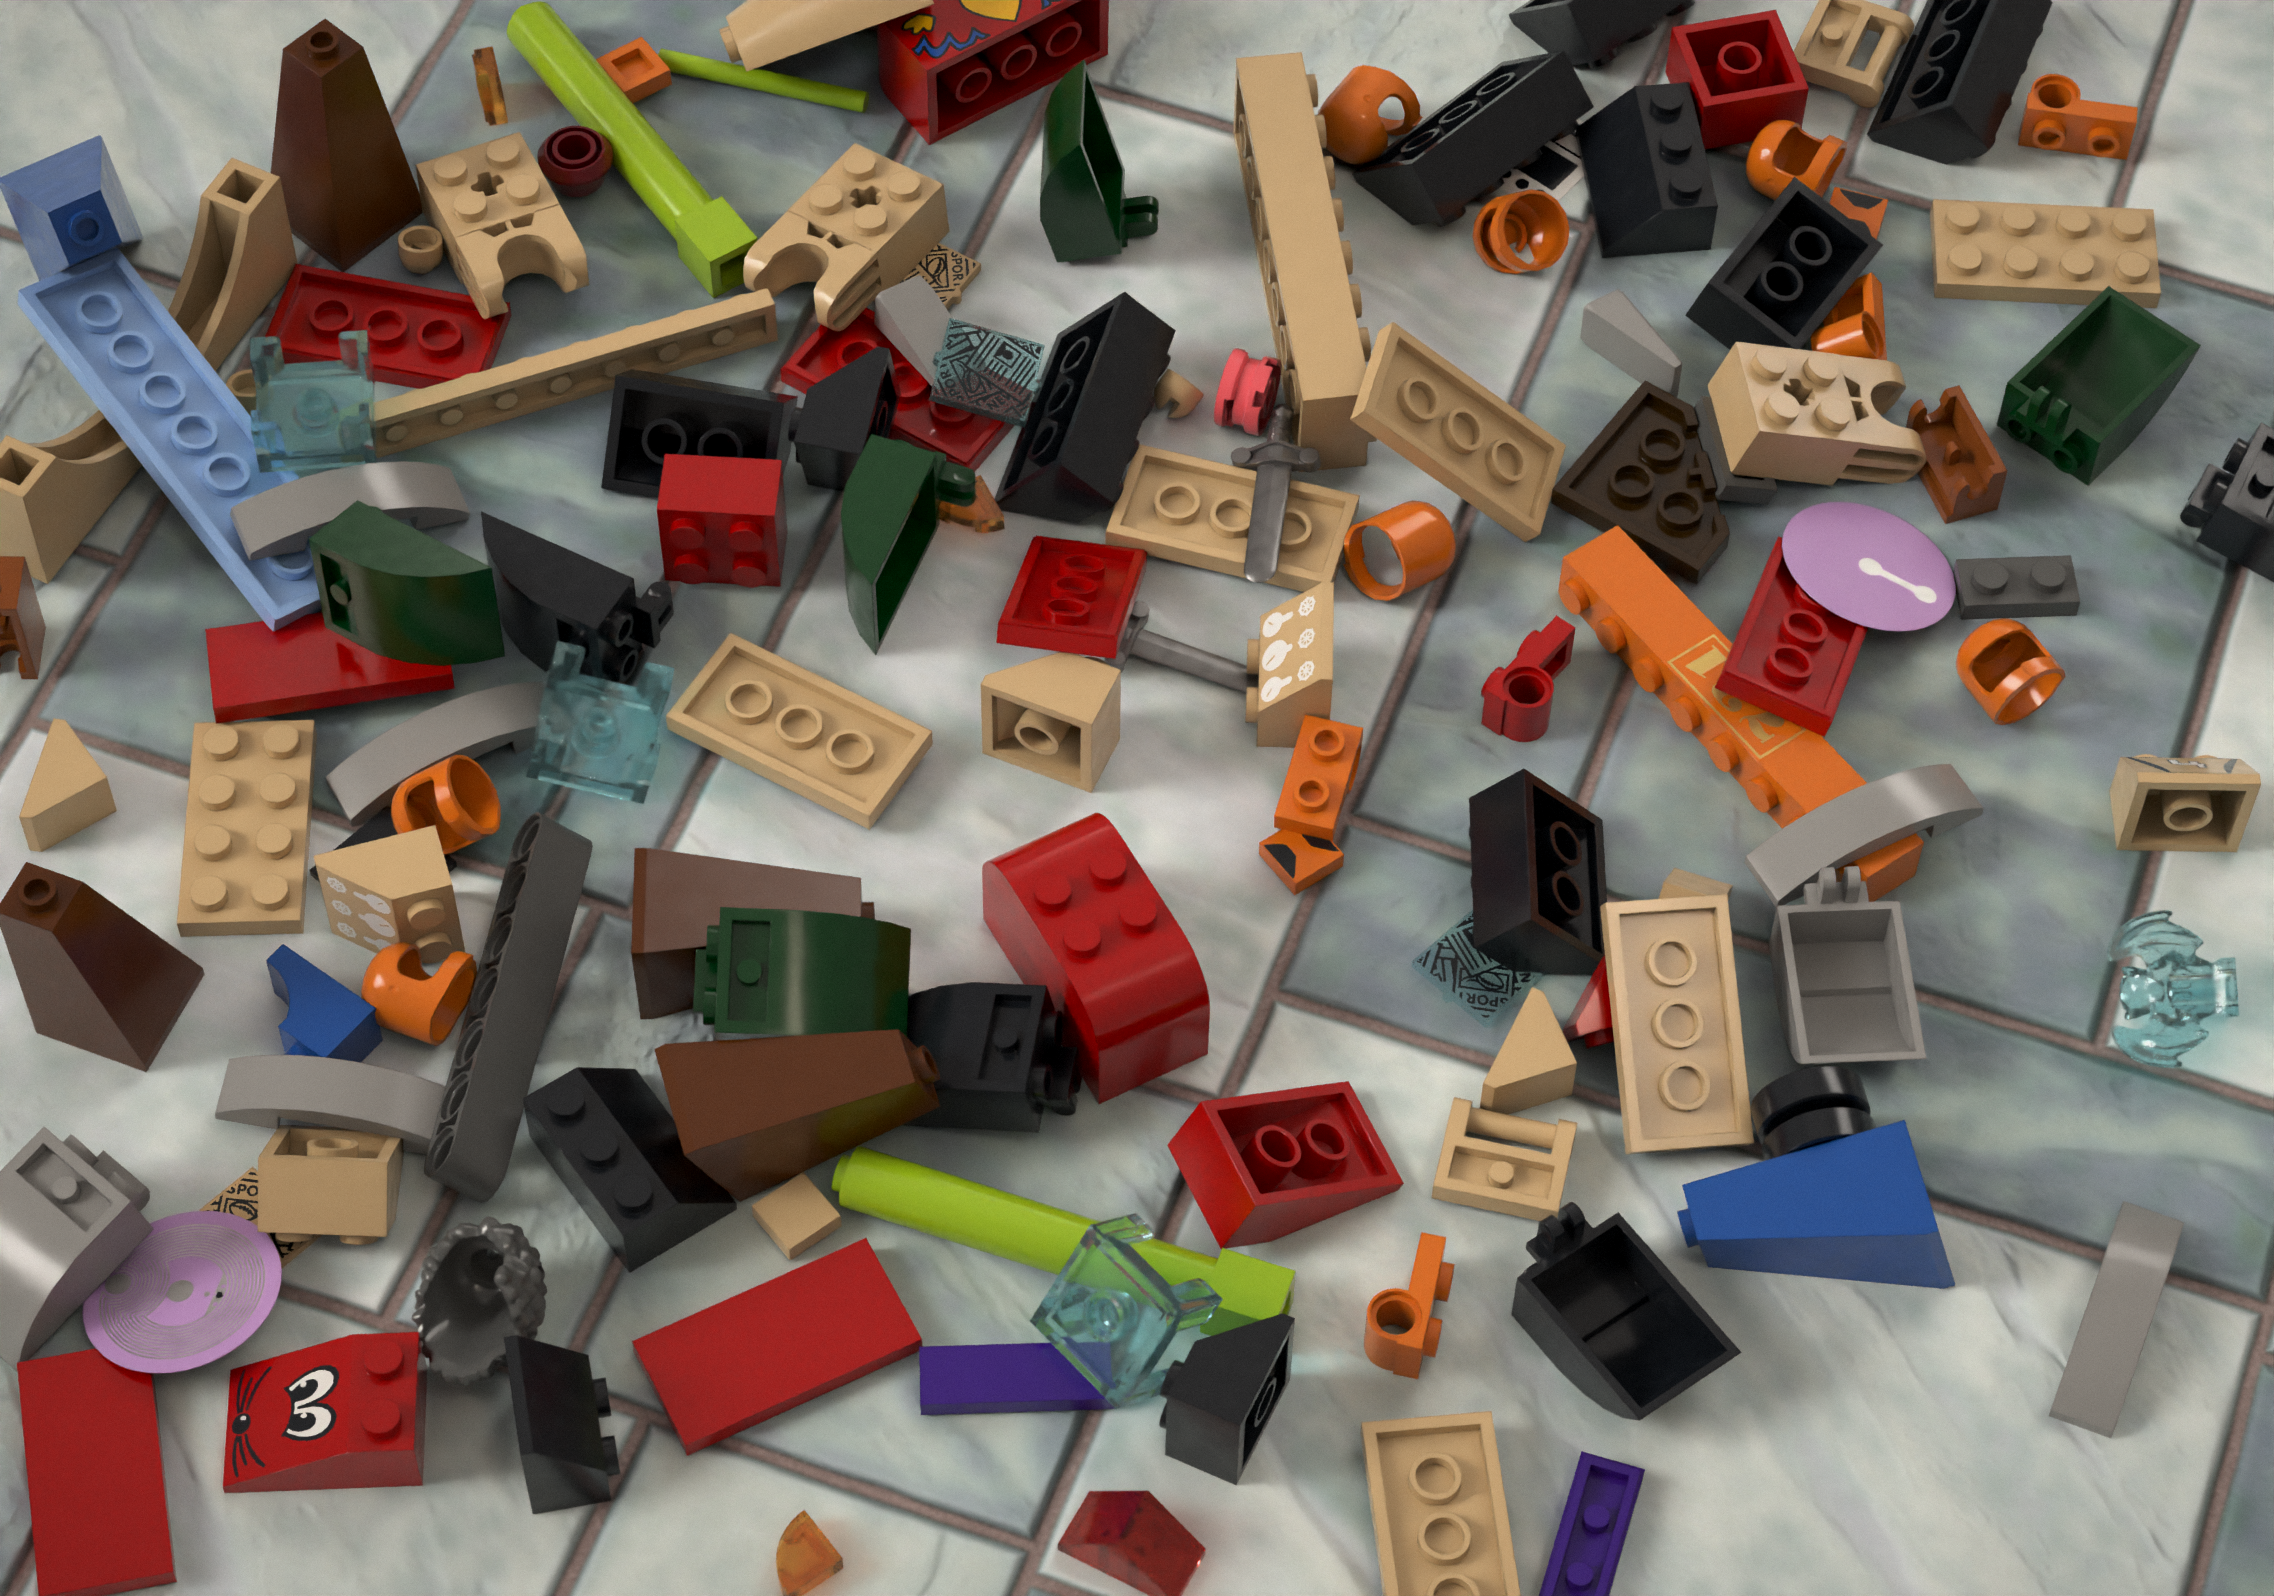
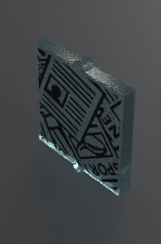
[929,318,1045,428]
[1411,909,1548,1028]

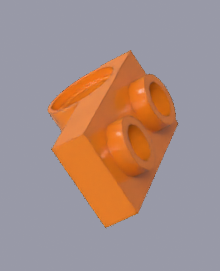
[2018,74,2138,160]
[1811,272,1887,360]
[1274,714,1363,841]
[1364,1232,1455,1379]

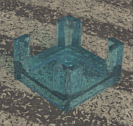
[250,330,377,473]
[526,641,674,804]
[1030,1213,1223,1409]

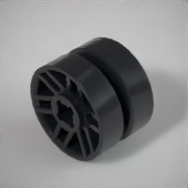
[1750,1066,1876,1161]

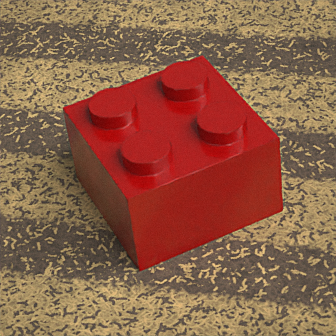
[1665,10,1809,149]
[657,454,788,588]

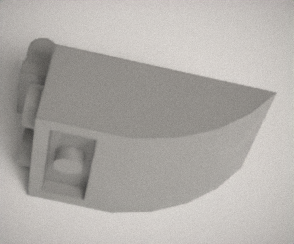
[1768,866,1926,1064]
[0,1127,154,1372]

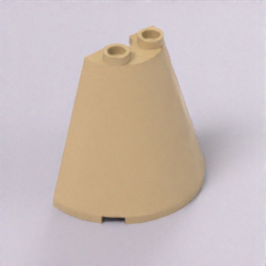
[719,0,934,71]

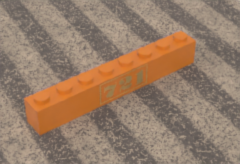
[1558,525,1924,902]

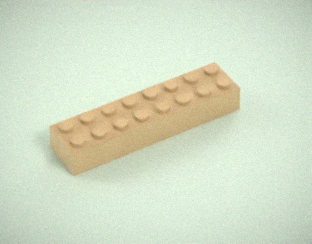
[1233,52,1377,472]

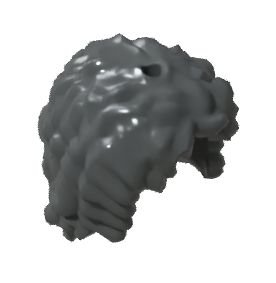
[412,1217,547,1386]

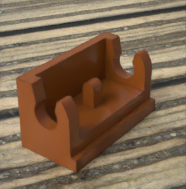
[1906,385,2008,524]
[0,556,46,679]

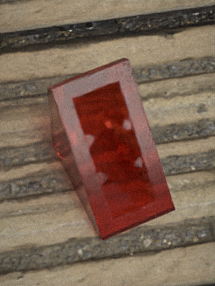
[1058,1490,1206,1596]

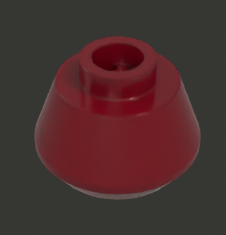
[537,126,613,197]

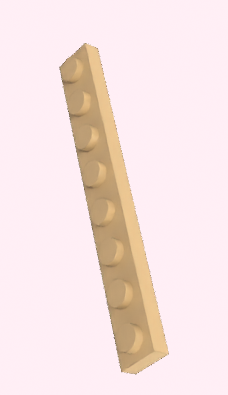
[332,288,778,467]

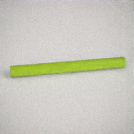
[658,48,869,113]

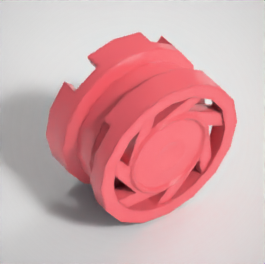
[1214,348,1282,436]

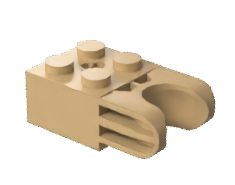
[415,132,590,320]
[743,143,950,332]
[1707,342,1927,486]

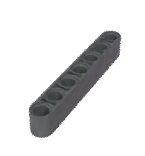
[424,812,593,1203]

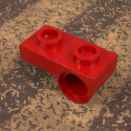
[1481,615,1576,742]

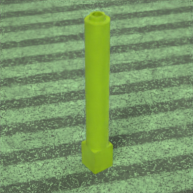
[507,1,758,298]
[832,1146,1296,1336]

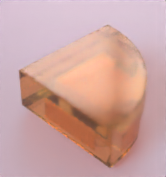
[472,46,508,126]
[939,475,1005,533]
[776,1510,844,1596]

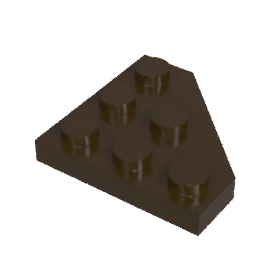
[1550,380,1730,584]

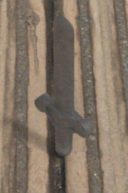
[1231,404,1321,583]
[1104,601,1258,692]

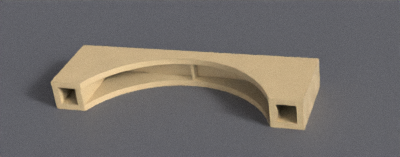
[0,158,298,584]

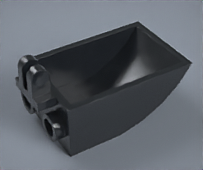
[2180,423,2274,582]
[481,511,674,699]
[903,982,1082,1133]
[1511,1202,1742,1421]

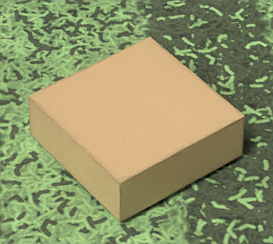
[752,1172,842,1260]

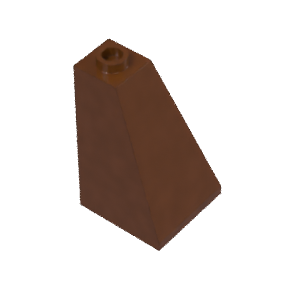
[271,19,423,272]
[631,848,875,1019]
[0,862,205,1072]
[654,1029,940,1202]

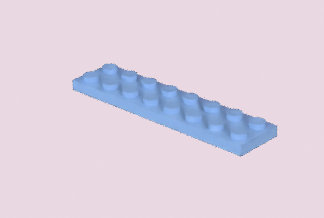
[18,248,322,632]

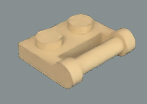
[1793,0,1914,108]
[1432,1097,1578,1221]

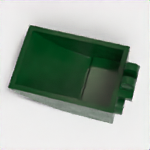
[1040,60,1159,263]
[1997,286,2201,486]
[841,434,976,655]
[309,500,505,666]
[693,907,911,1041]

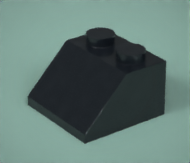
[788,346,901,492]
[1159,1313,1295,1485]
[504,1335,620,1514]

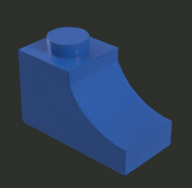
[266,944,383,1063]

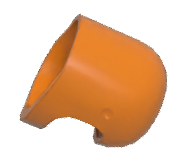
[1317,65,1423,164]
[1746,120,1848,200]
[1472,189,1570,274]
[1343,500,1456,601]
[1955,618,2066,725]
[391,754,501,856]
[361,942,477,1046]

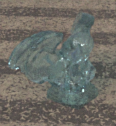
[2107,910,2239,1068]

